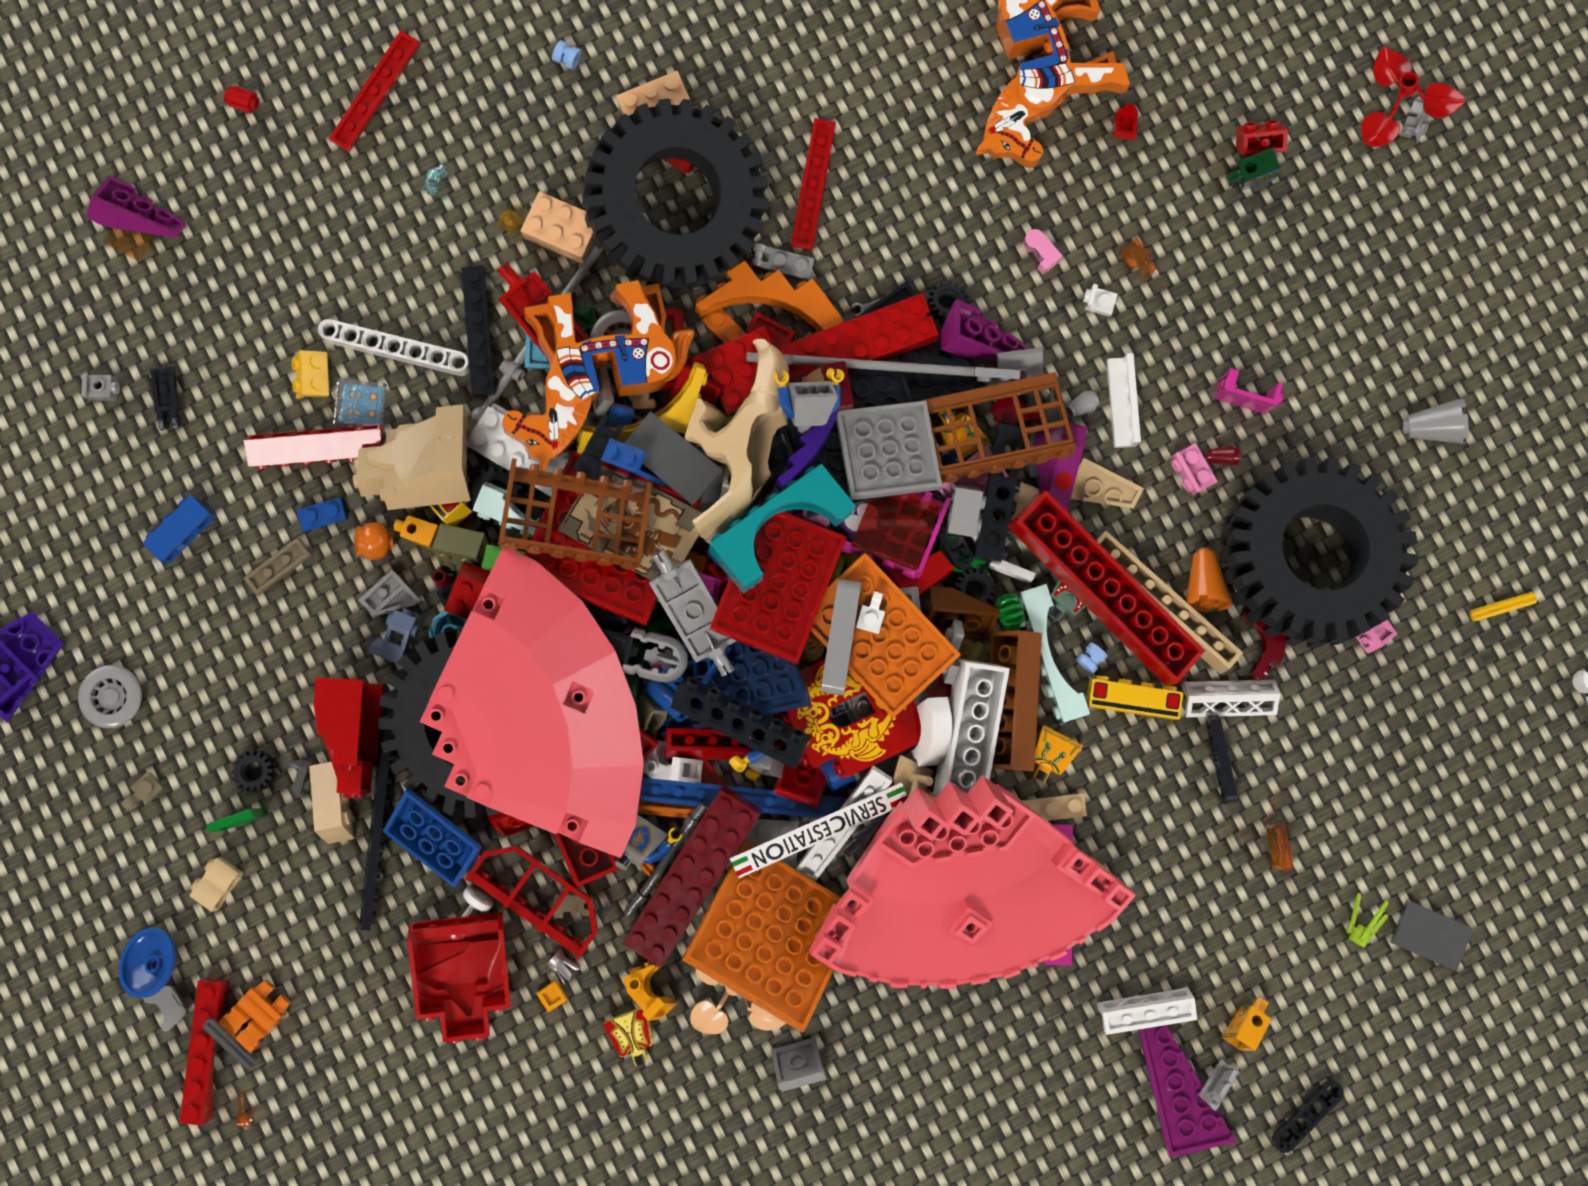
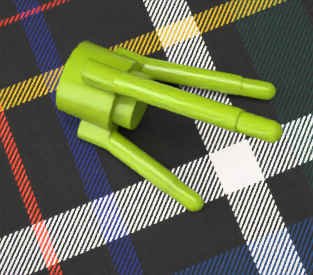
[1346,893,1389,948]

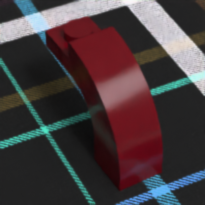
[1239,606,1286,680]

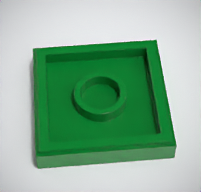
[206,808,266,833]

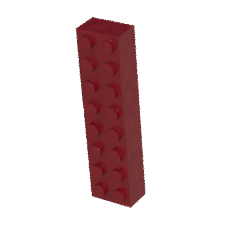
[622,785,763,968]

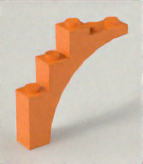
[695,261,844,332]

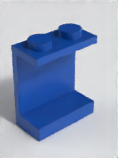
[601,438,667,487]

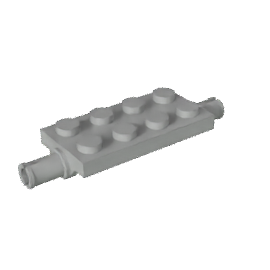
[649,548,736,676]

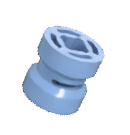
[552,40,582,70]
[1076,642,1108,674]

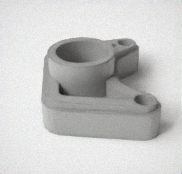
[143,985,188,1032]

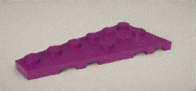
[1138,1025,1237,1158]

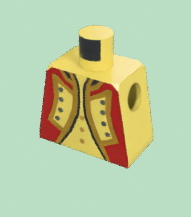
[603,1008,653,1066]

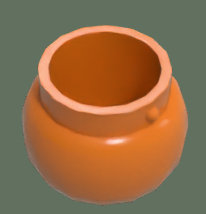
[354,522,393,560]

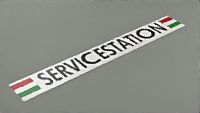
[730,782,908,878]

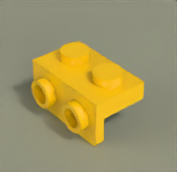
[292,350,329,399]

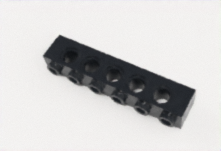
[973,423,1029,564]
[670,676,812,770]

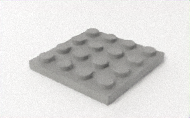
[836,401,942,500]

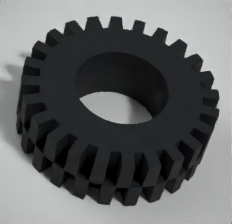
[582,99,768,291]
[1219,457,1418,648]
[378,627,499,818]

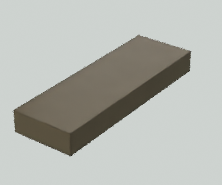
[243,537,313,596]

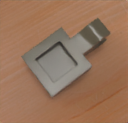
[121,772,165,811]

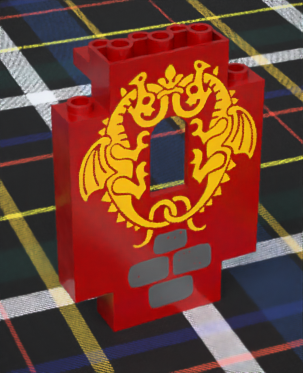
[778,659,952,780]

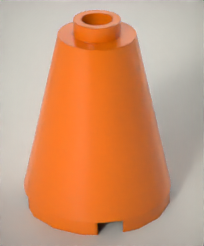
[1185,548,1232,612]

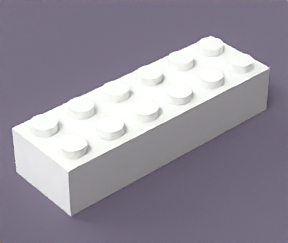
[933,659,1010,796]

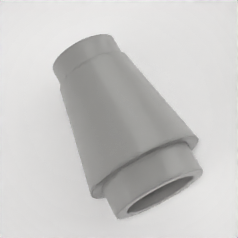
[1065,390,1099,418]

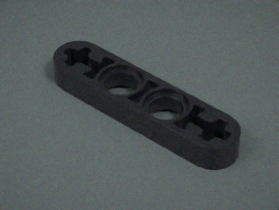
[922,490,974,571]
[1205,715,1238,804]
[1272,1080,1344,1153]

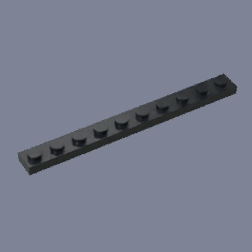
[359,707,394,931]

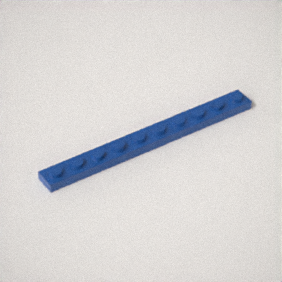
[639,777,848,819]

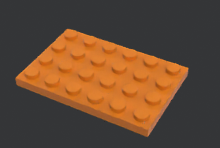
[811,553,961,718]

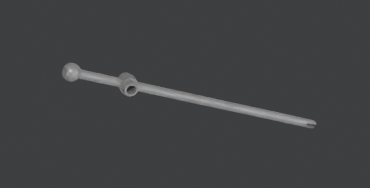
[471,245,603,423]

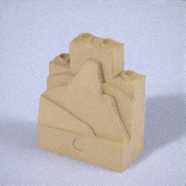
[353,405,471,510]

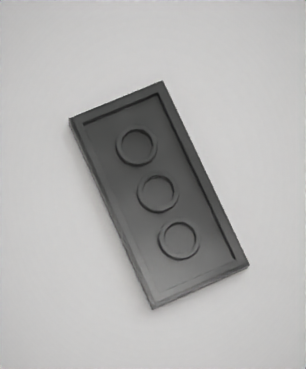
[624,411,722,506]

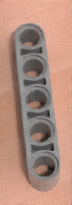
[821,578,861,696]

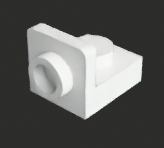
[1083,284,1117,317]

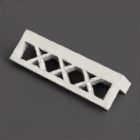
[1106,353,1141,448]
[1184,680,1280,717]
[1097,988,1197,1035]

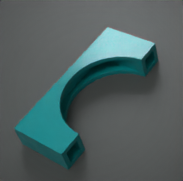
[709,464,856,594]

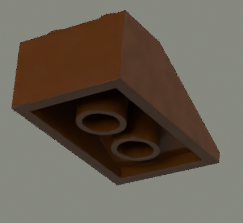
[921,586,1000,641]

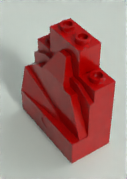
[313,677,384,798]
[407,912,511,1043]

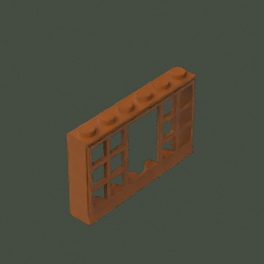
[922,372,1076,483]
[498,458,652,570]

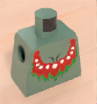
[1048,578,1086,621]

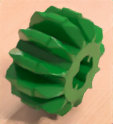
[995,593,1026,631]

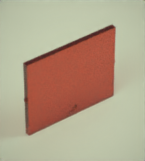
[851,494,940,571]

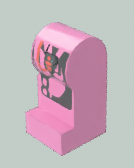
[1023,229,1062,275]

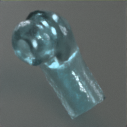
[422,164,448,196]

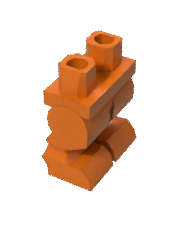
[218,980,291,1053]

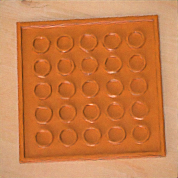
[681,839,852,1032]

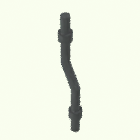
[624,801,708,917]

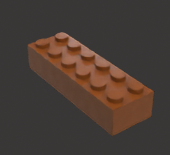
[989,630,1042,771]

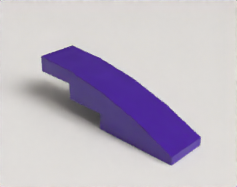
[775,411,838,493]

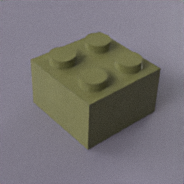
[432,524,489,571]

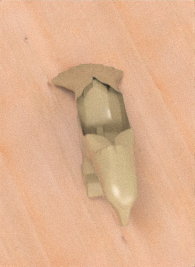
[685,339,789,544]

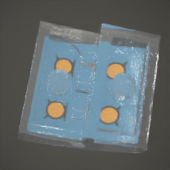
[333,379,387,426]

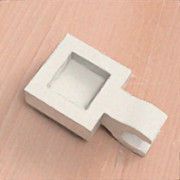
[856,591,885,634]

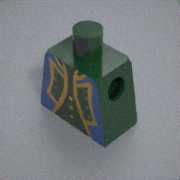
[1225,148,1280,190]

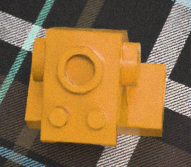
[623,962,678,1021]

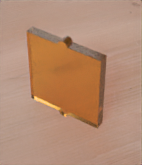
[105,228,155,262]

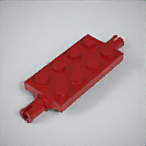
[496,261,589,360]

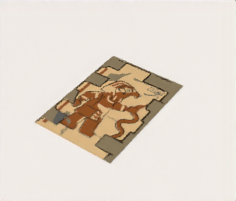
[558,461,702,580]

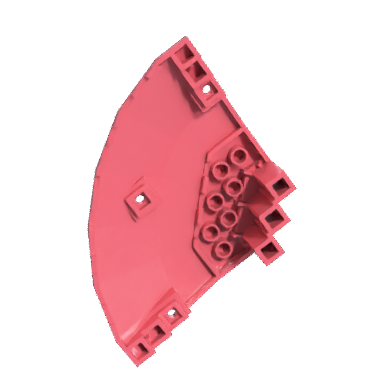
[420,547,644,858]
[809,776,1136,989]

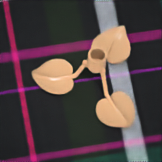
[690,969,786,1034]

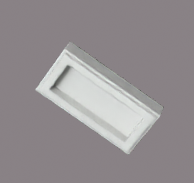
[988,560,1035,584]

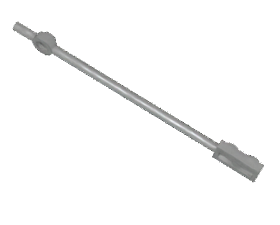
[746,352,1021,383]

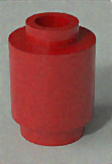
[224,85,260,114]

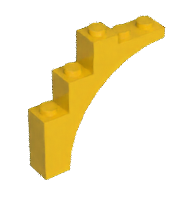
[576,362,708,454]

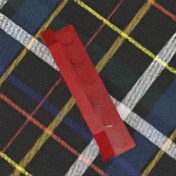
[465,845,599,960]

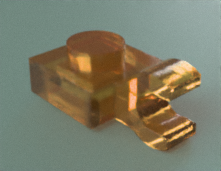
[1119,238,1156,279]

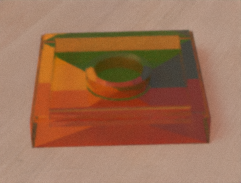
[1265,822,1294,871]

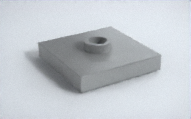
[997,348,1043,384]

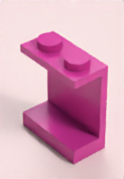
[1214,368,1284,414]

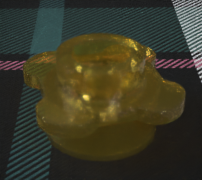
[497,209,523,235]

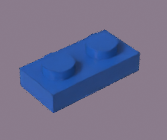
[297,497,348,532]

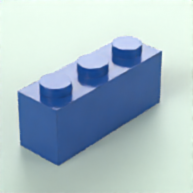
[142,495,216,565]

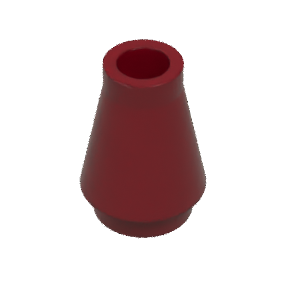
[1206,445,1240,467]
[432,568,455,590]

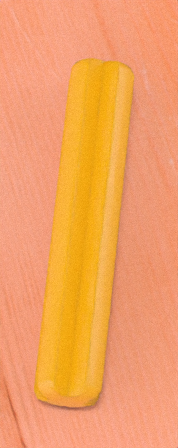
[1469,592,1537,621]

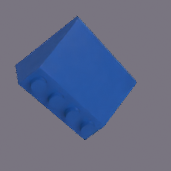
[383,789,482,888]

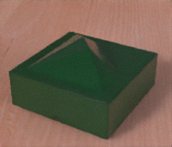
[572,305,597,332]

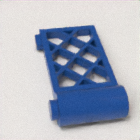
[645,641,732,722]

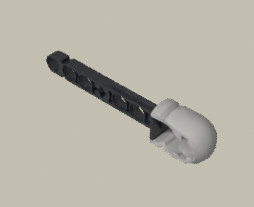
[486,605,688,682]

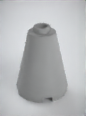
[1402,399,1469,444]

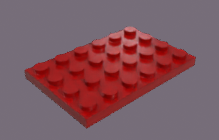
[709,502,847,665]

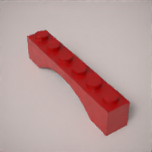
[179,978,229,1126]

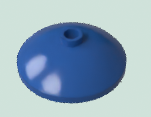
[118,928,176,998]

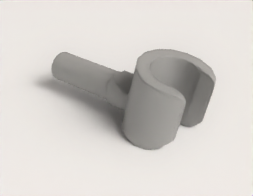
[851,299,880,317]

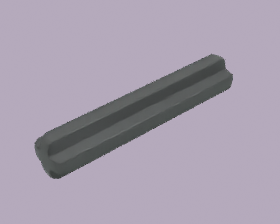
[203,1018,256,1069]

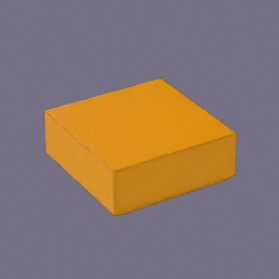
[536,979,568,1012]

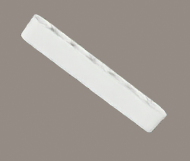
[318,319,470,376]

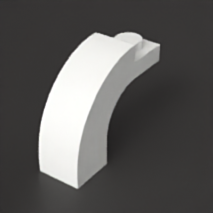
[904,697,952,767]

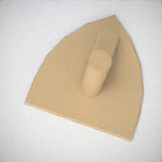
[893,755,933,797]

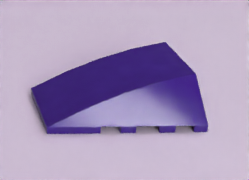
[0,612,64,723]

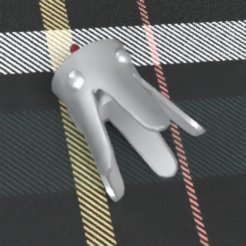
[547,951,580,985]

